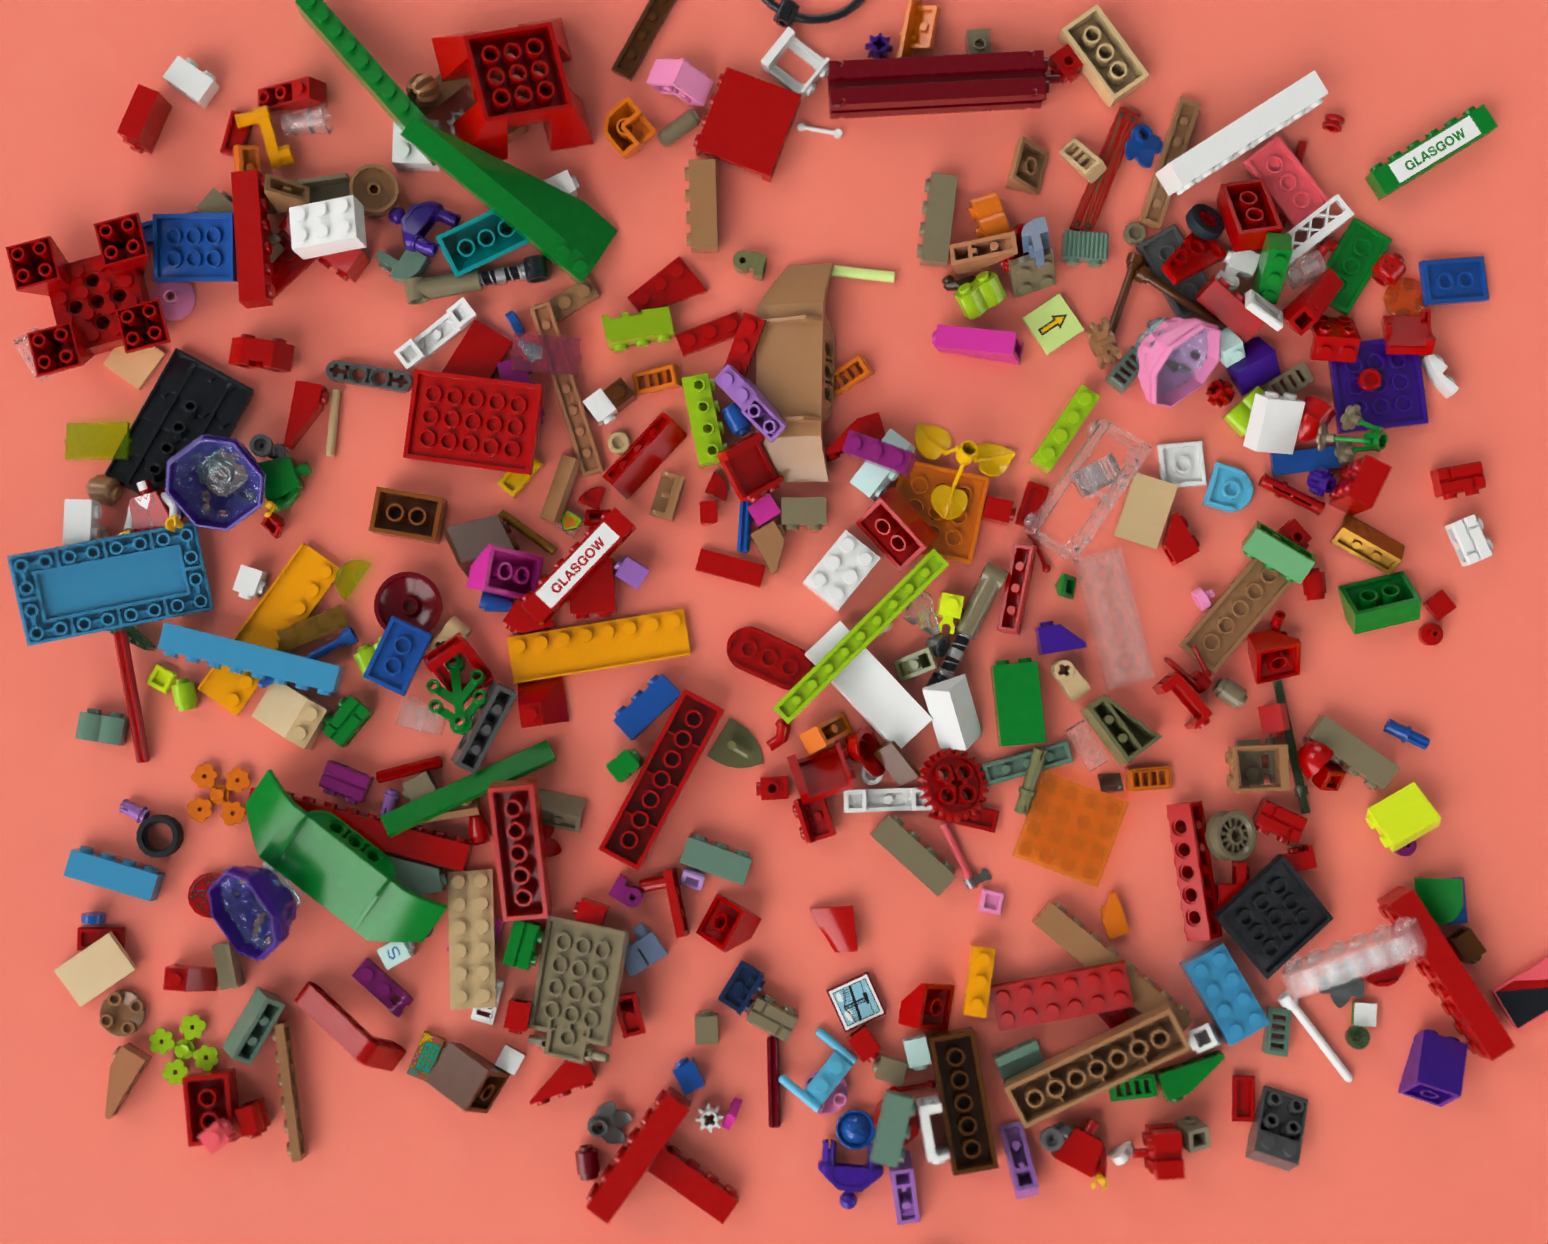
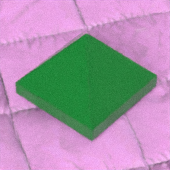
[1055,573,1077,600]

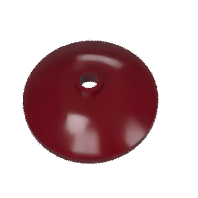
[374,572,442,632]

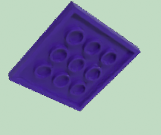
[1328,339,1429,434]

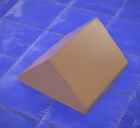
[1006,136,1050,195]

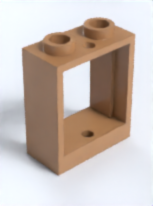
[1225,744,1291,792]

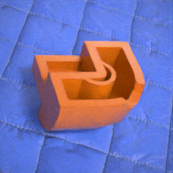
[603,95,657,160]

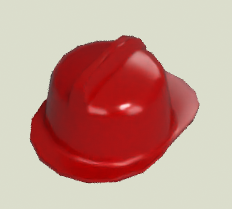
[845,726,885,777]

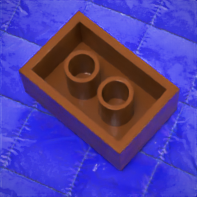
[369,487,448,545]

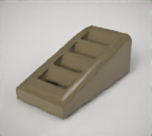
[1261,362,1314,396]

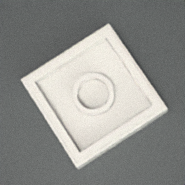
[1157,441,1207,488]

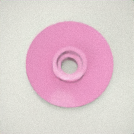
[151,282,196,321]

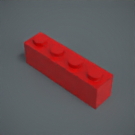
[648,1144,739,1224]

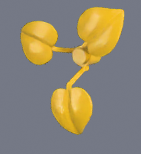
[914,422,1015,520]

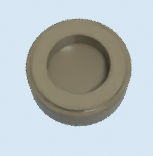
[1123,222,1147,246]

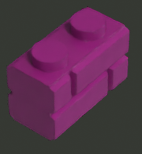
[318,760,374,805]

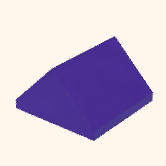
[1223,336,1281,396]

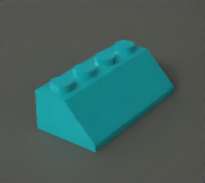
[434,210,529,278]

